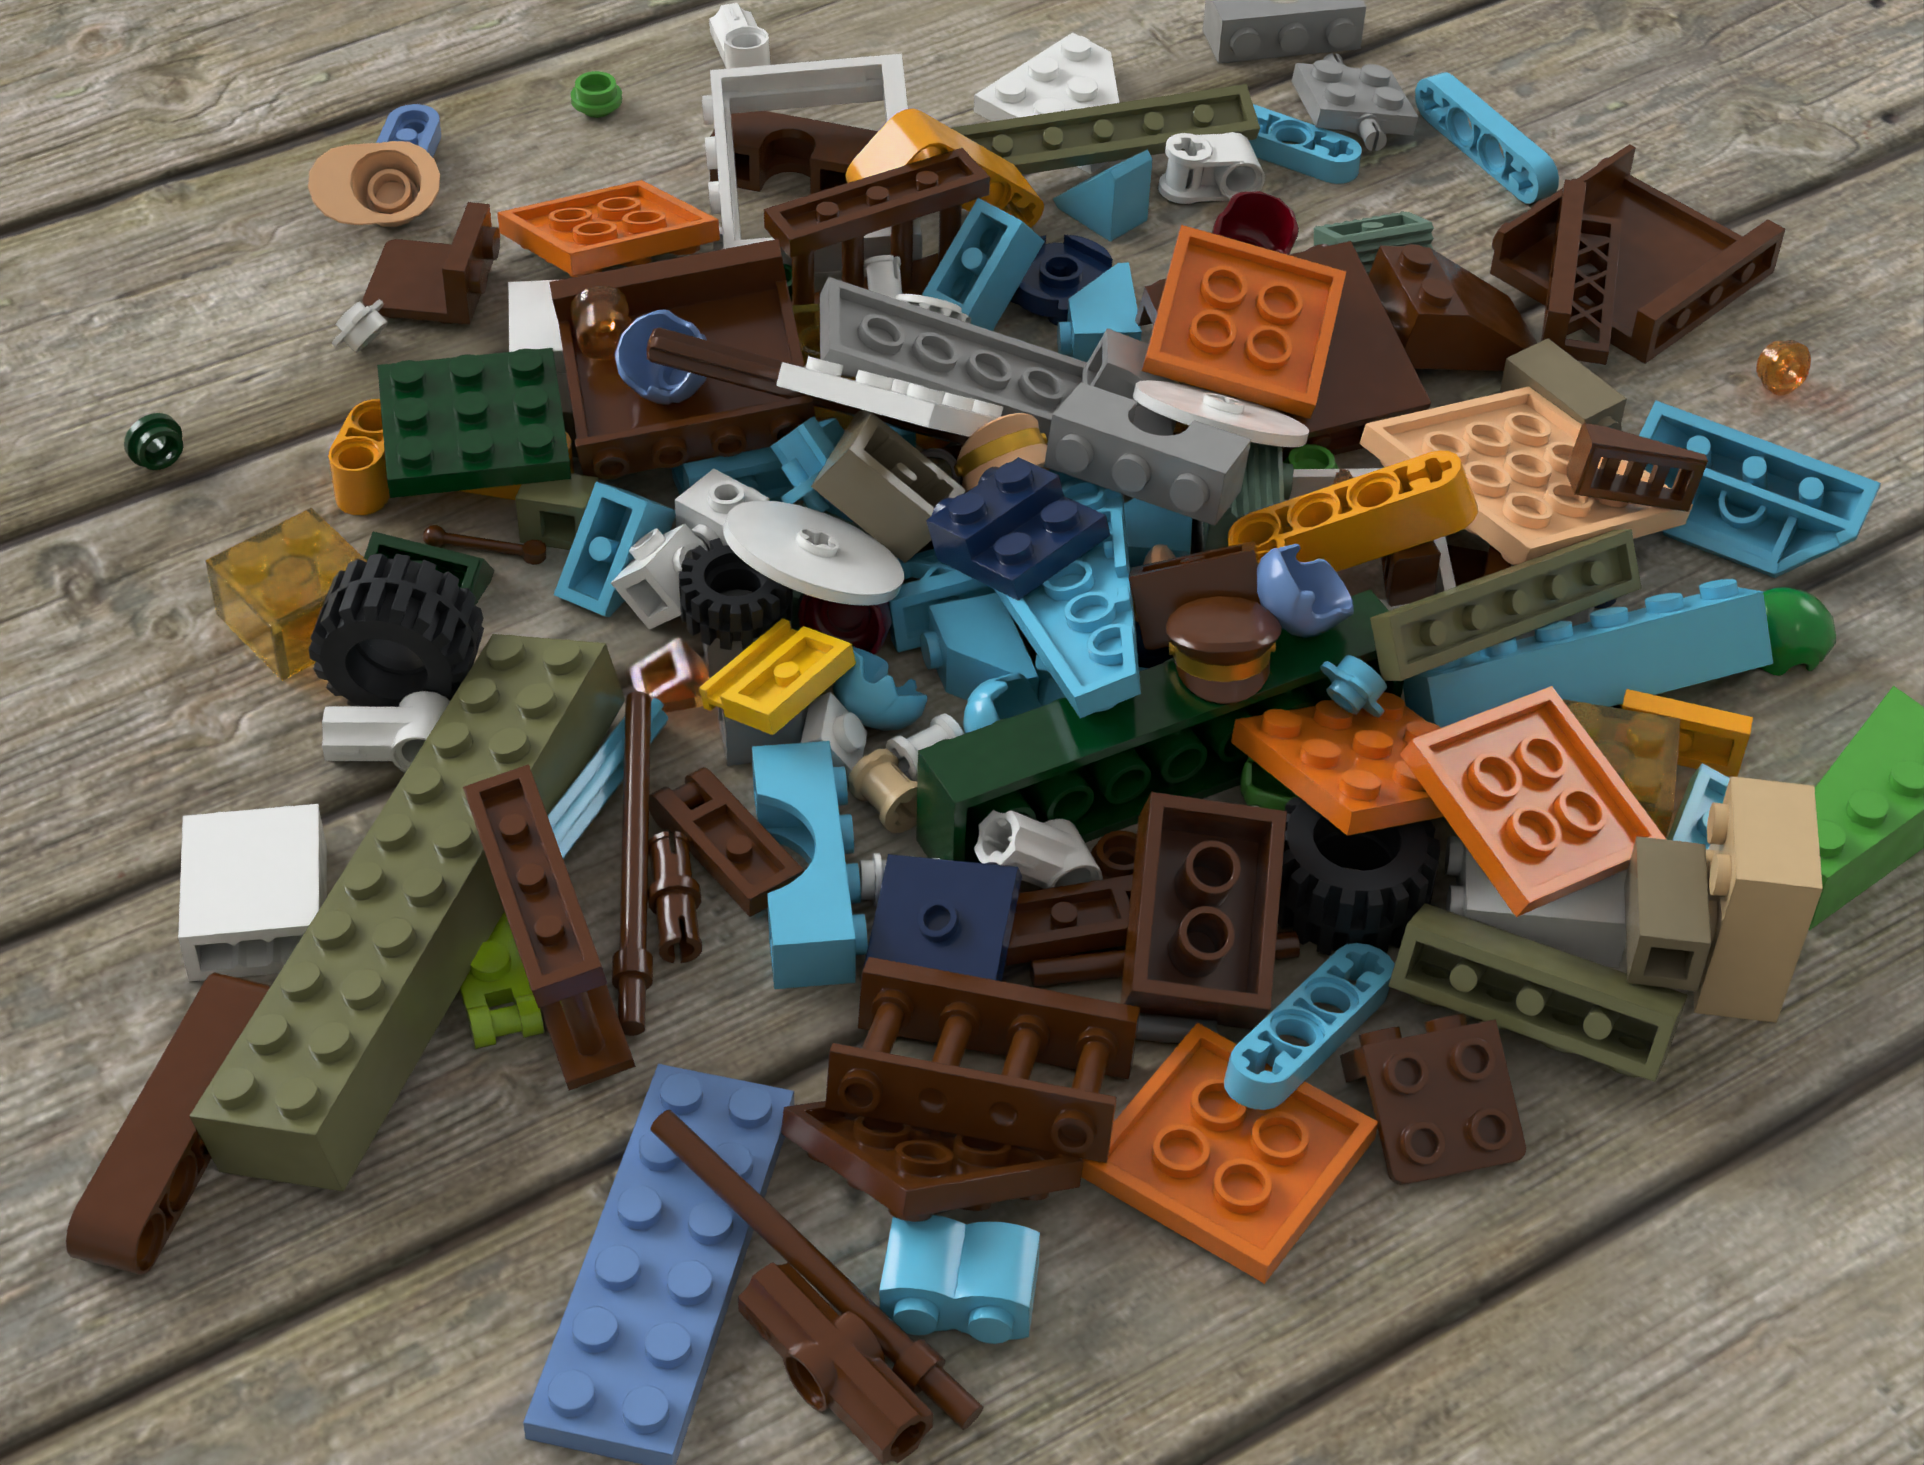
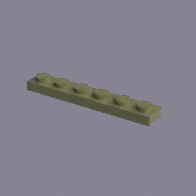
[951,84,1260,175]
[1370,529,1642,681]

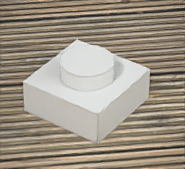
[801,692,868,782]

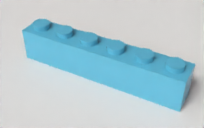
[1403,579,1773,728]

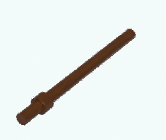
[612,691,653,1036]
[650,1109,984,1430]

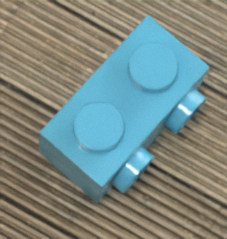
[922,198,1045,331]

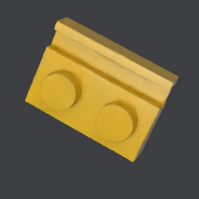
[699,618,856,735]

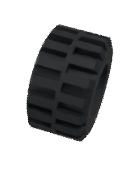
[309,554,484,707]
[1278,797,1441,955]

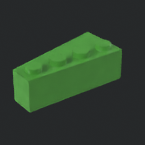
[1809,685,1924,931]

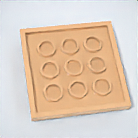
[1359,386,1693,566]

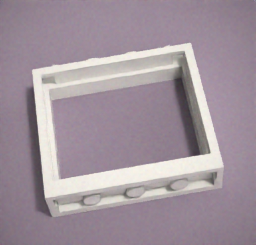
[702,54,922,273]

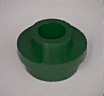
[124,413,183,470]

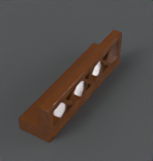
[1541,179,1623,365]

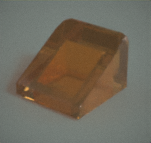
[629,637,709,713]

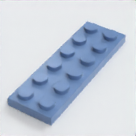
[523,1064,794,1465]

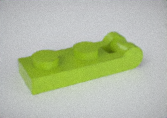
[460,911,544,1049]

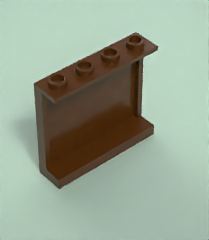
[1490,144,1785,364]
[549,239,816,479]
[1135,241,1431,461]

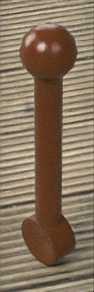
[423,525,546,565]

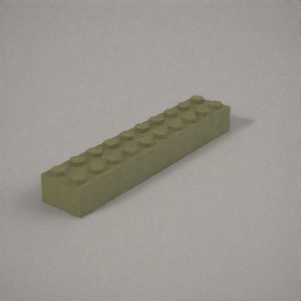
[189,634,625,1192]

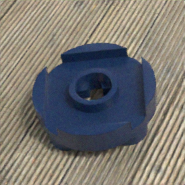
[1010,234,1113,326]

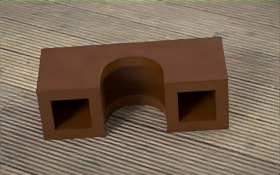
[710,111,878,195]

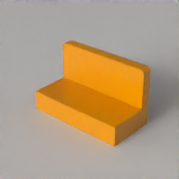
[1611,689,1753,777]

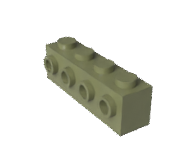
[1388,903,1688,1082]

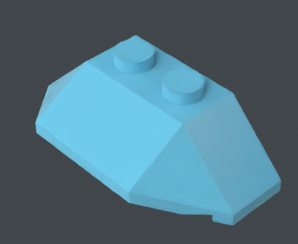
[1639,400,1881,578]

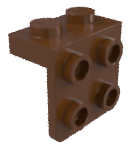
[362,202,500,325]
[1340,1014,1526,1185]

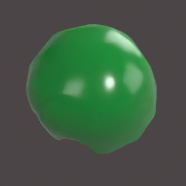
[1759,587,1836,676]

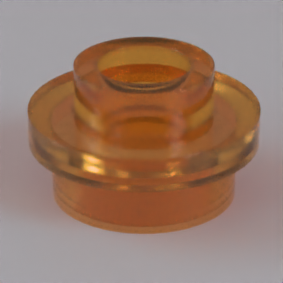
[1756,340,1811,395]

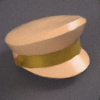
[954,413,1049,493]

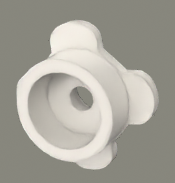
[332,299,388,353]

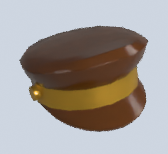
[1166,596,1281,704]

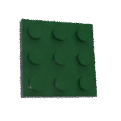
[377,348,571,498]

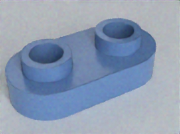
[376,104,441,157]

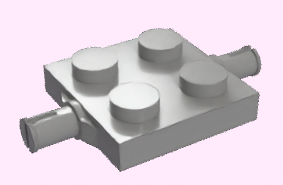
[1291,53,1418,151]

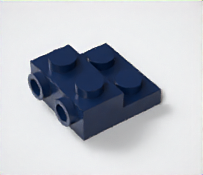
[926,457,1111,601]

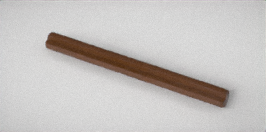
[646,327,969,445]

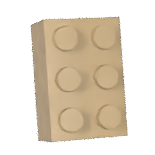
[1693,776,1823,1023]

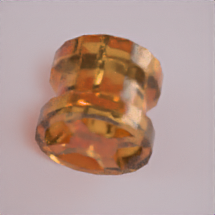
[570,286,632,360]

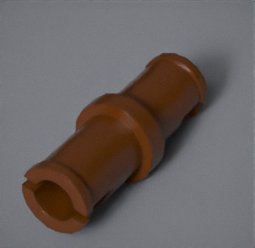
[648,831,702,963]

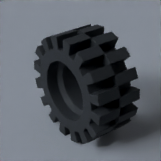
[679,538,793,650]

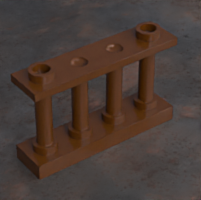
[764,148,990,345]
[463,764,636,1091]
[825,957,1141,1163]

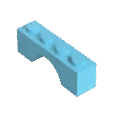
[752,741,868,989]

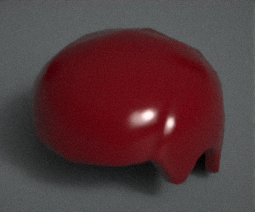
[1212,191,1299,255]
[798,594,892,655]

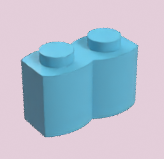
[879,1215,1040,1344]

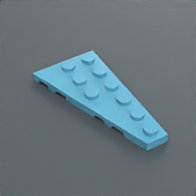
[994,469,1141,718]

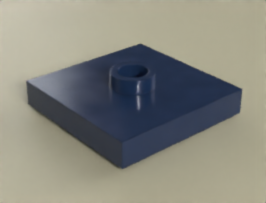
[861,854,1022,981]

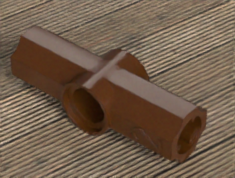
[738,1262,933,1465]

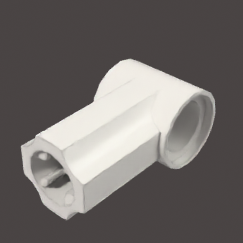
[709,3,770,69]
[322,691,450,772]
[974,810,1103,889]

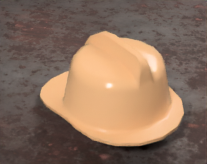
[308,141,440,227]

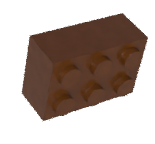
[1120,792,1287,1030]

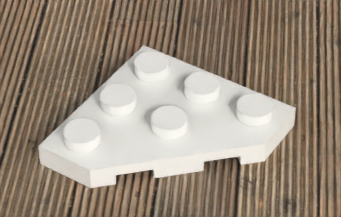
[974,33,1119,174]
[776,356,1004,437]

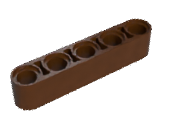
[66,972,271,1275]

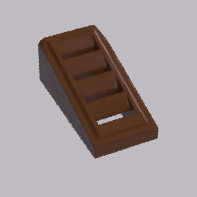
[1567,423,1708,512]
[1381,540,1441,607]

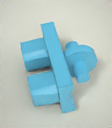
[770,416,853,522]

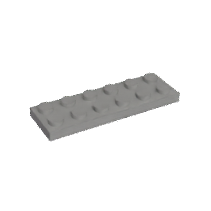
[820,277,1087,439]

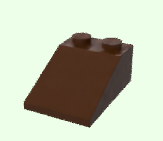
[1368,244,1537,371]

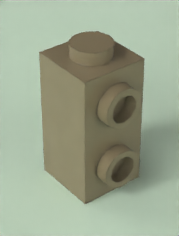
[1500,338,1627,431]
[1624,836,1711,991]

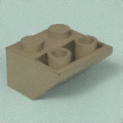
[811,409,966,563]

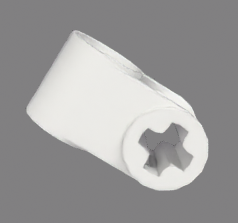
[1158,132,1265,204]

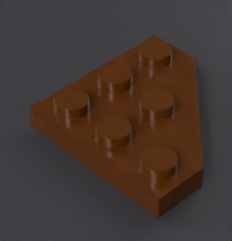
[781,1101,1084,1222]

